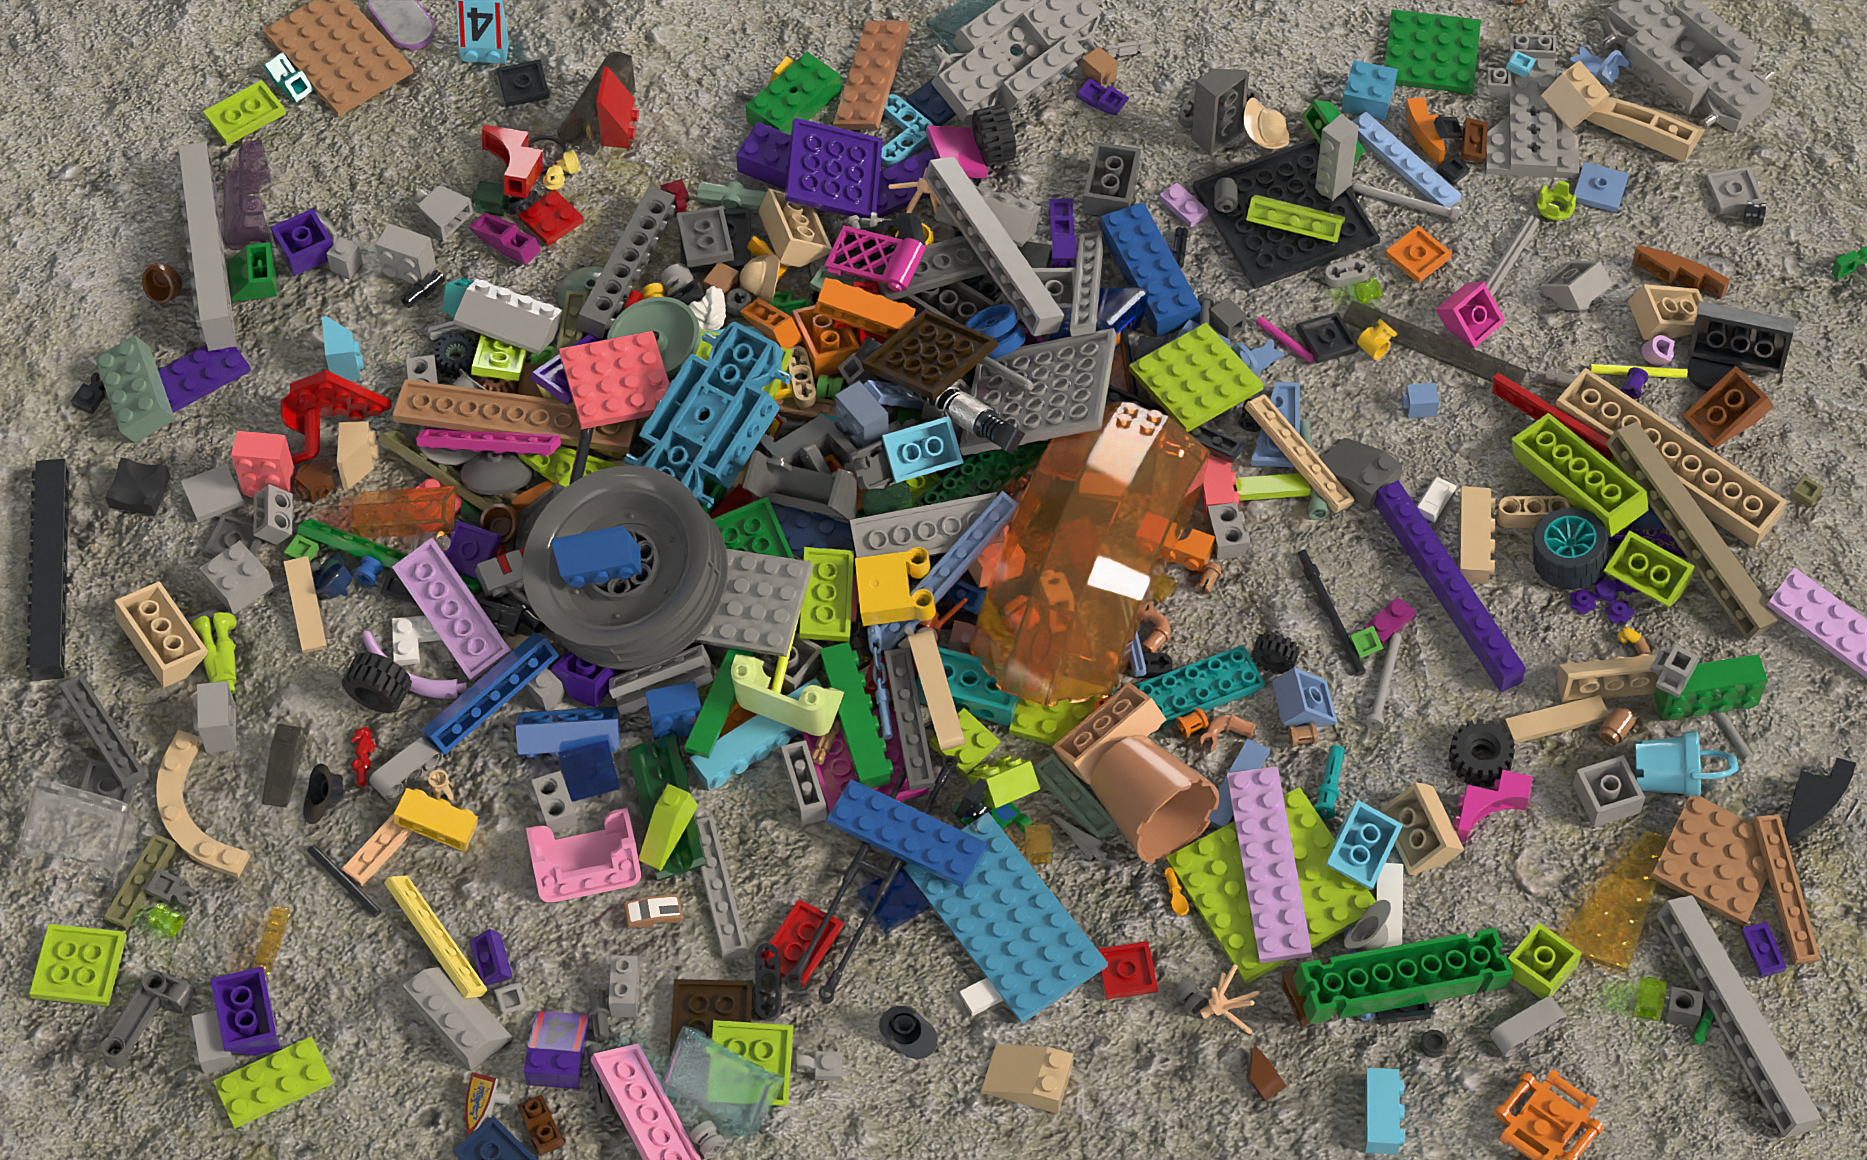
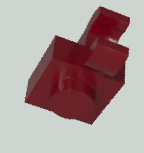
[660,179,690,213]

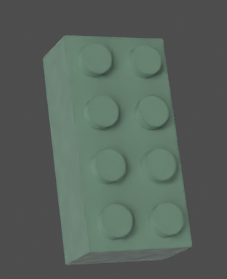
[95,335,175,443]

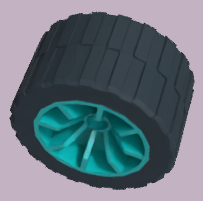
[1533,507,1608,590]

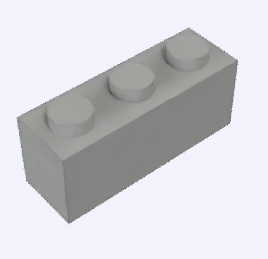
[781,740,827,826]

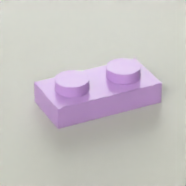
[1160,183,1208,228]

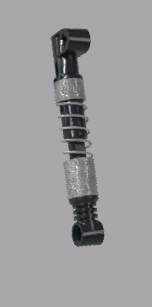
[854,336,1025,455]

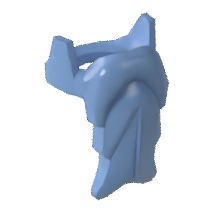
[1570,47,1630,85]
[1230,339,1284,376]

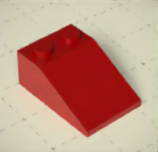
[596,67,639,148]

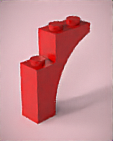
[482,125,543,198]

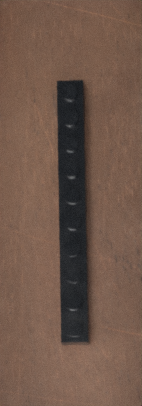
[26,458,70,681]

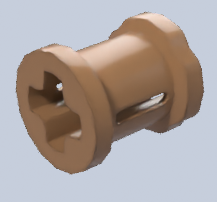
[1288,722,1318,748]

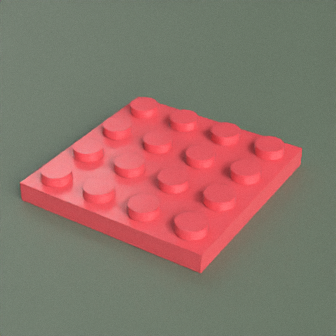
[559,331,669,430]

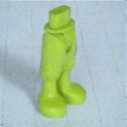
[190,612,237,694]

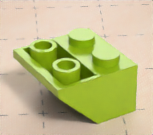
[967,755,1040,808]

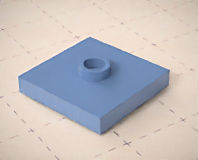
[1574,162,1629,213]

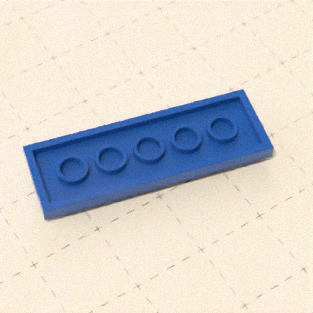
[826,779,988,888]

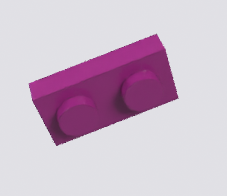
[1364,597,1416,646]

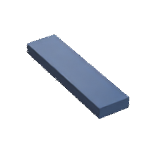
[1208,739,1270,829]

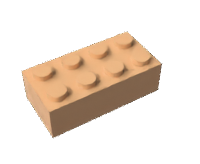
[1052,682,1166,785]

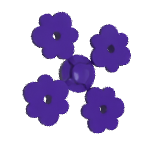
[1569,572,1639,623]

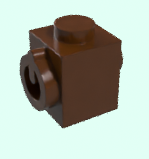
[294,460,336,504]

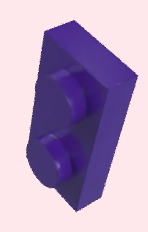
[1741,922,1787,978]

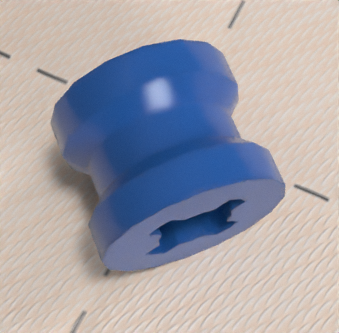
[353,556,384,586]

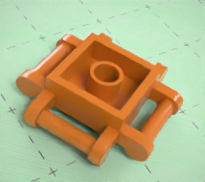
[1493,1069,1604,1160]

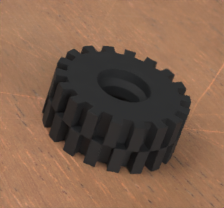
[1448,719,1515,787]

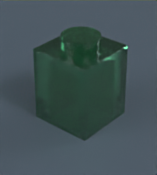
[472,181,509,217]

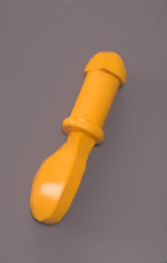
[1164,867,1189,916]

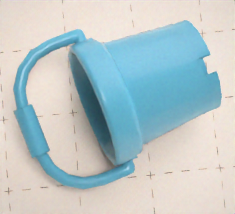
[1635,731,1739,797]

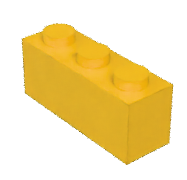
[394,788,478,852]

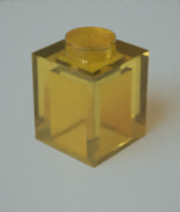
[1024,823,1053,865]

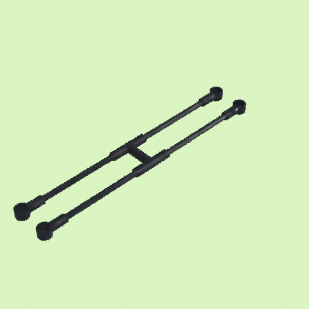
[785,755,958,1004]

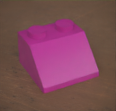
[1436,282,1506,348]

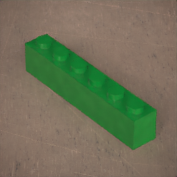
[820,642,894,789]

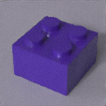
[270,208,333,276]

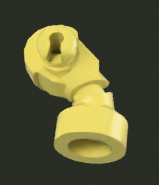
[543,150,581,190]

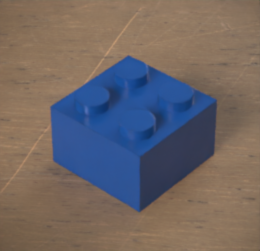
[645,681,701,740]

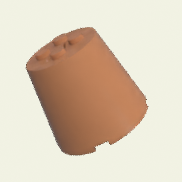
[1091,735,1219,863]

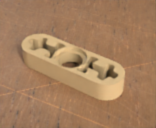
[788,346,816,408]

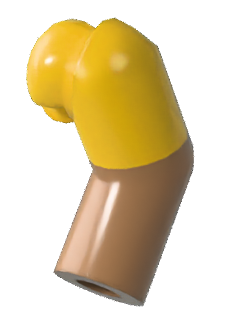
[1617,627,1651,655]

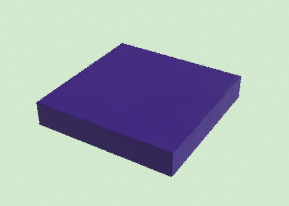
[443,520,502,580]

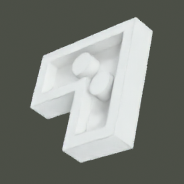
[392,615,442,665]

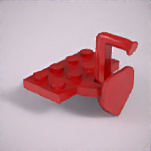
[280,370,392,465]

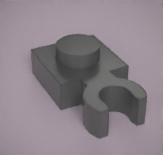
[146,868,196,908]

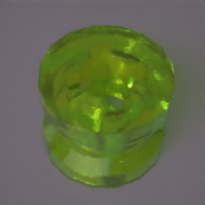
[1354,277,1383,305]

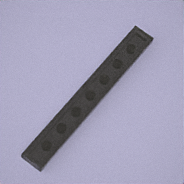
[1343,300,1527,386]

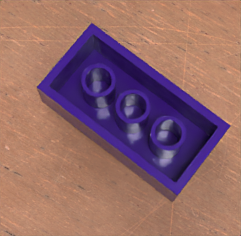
[736,122,791,190]

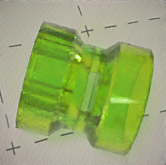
[148,903,185,938]

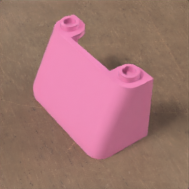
[526,808,641,903]

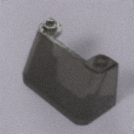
[557,51,636,156]

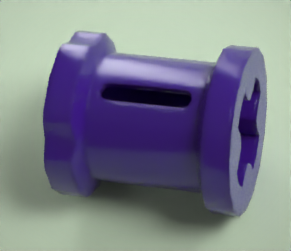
[1621,367,1649,399]

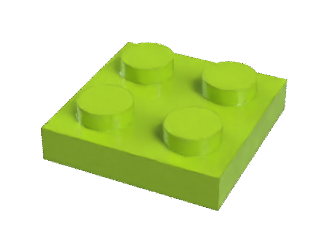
[929,708,1001,778]

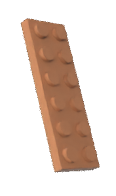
[833,21,910,130]

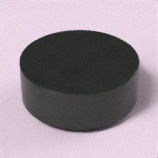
[1420,1030,1448,1058]

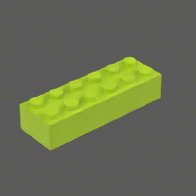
[1511,413,1648,537]

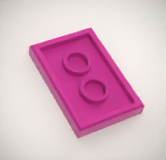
[925,125,988,178]

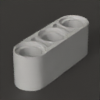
[369,736,443,801]
[1489,996,1567,1057]

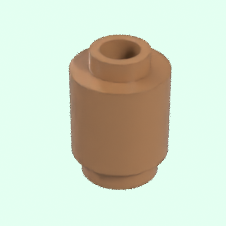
[1599,707,1635,745]

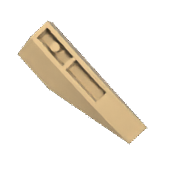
[1585,97,1705,162]

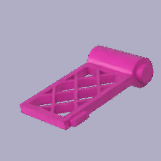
[824,225,926,293]

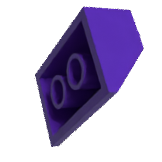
[210,966,281,1056]

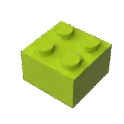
[1508,922,1582,999]

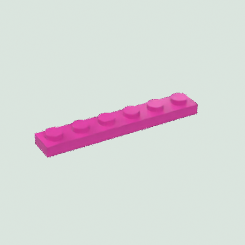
[416,427,561,456]

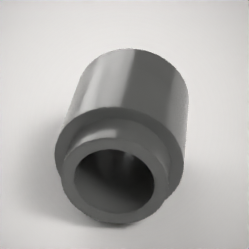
[1214,178,1238,213]

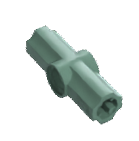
[697,181,767,211]

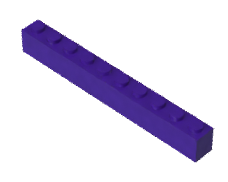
[1375,480,1526,692]

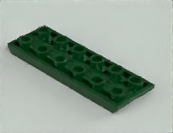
[915,439,1057,507]
[628,732,707,881]

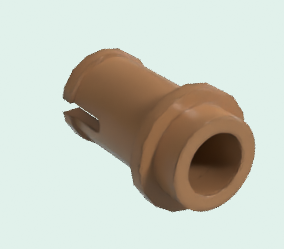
[1195,562,1222,595]

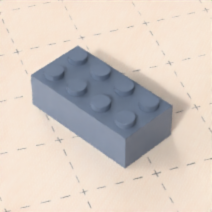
[834,381,889,457]

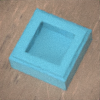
[1506,50,1536,78]

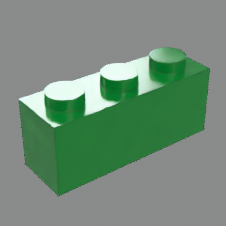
[1301,100,1365,164]

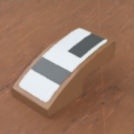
[623,895,683,928]

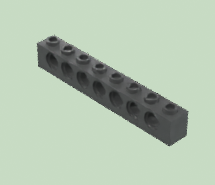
[576,185,676,339]

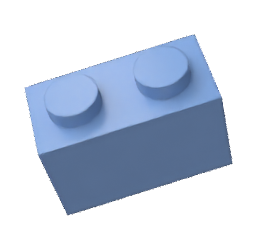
[1272,667,1338,728]

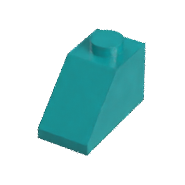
[442,278,475,317]

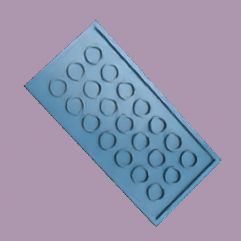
[903,812,1108,1024]

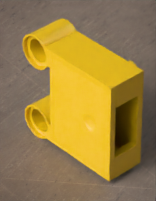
[855,547,936,626]

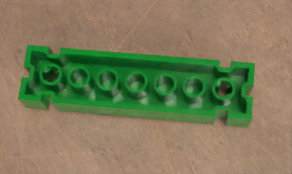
[1293,928,1513,1025]

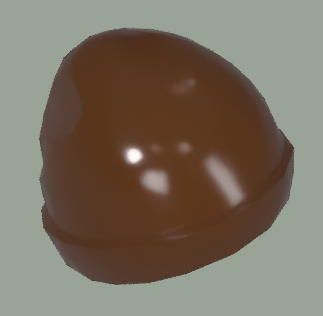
[142,262,182,304]
[480,503,520,545]

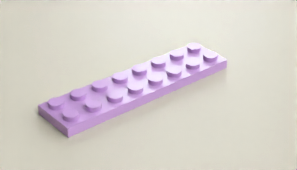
[1227,766,1312,964]

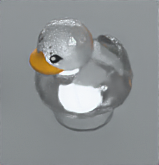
[412,531,451,551]

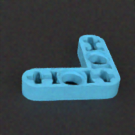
[881,94,933,168]

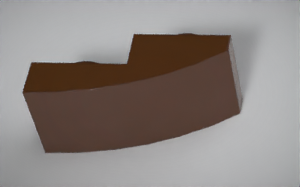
[517,1094,565,1156]

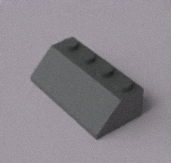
[1192,68,1249,155]

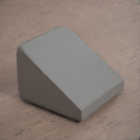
[494,981,527,1015]

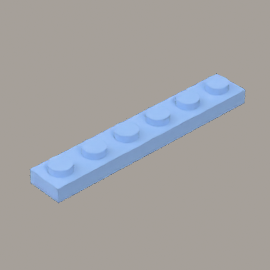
[1352,112,1461,208]

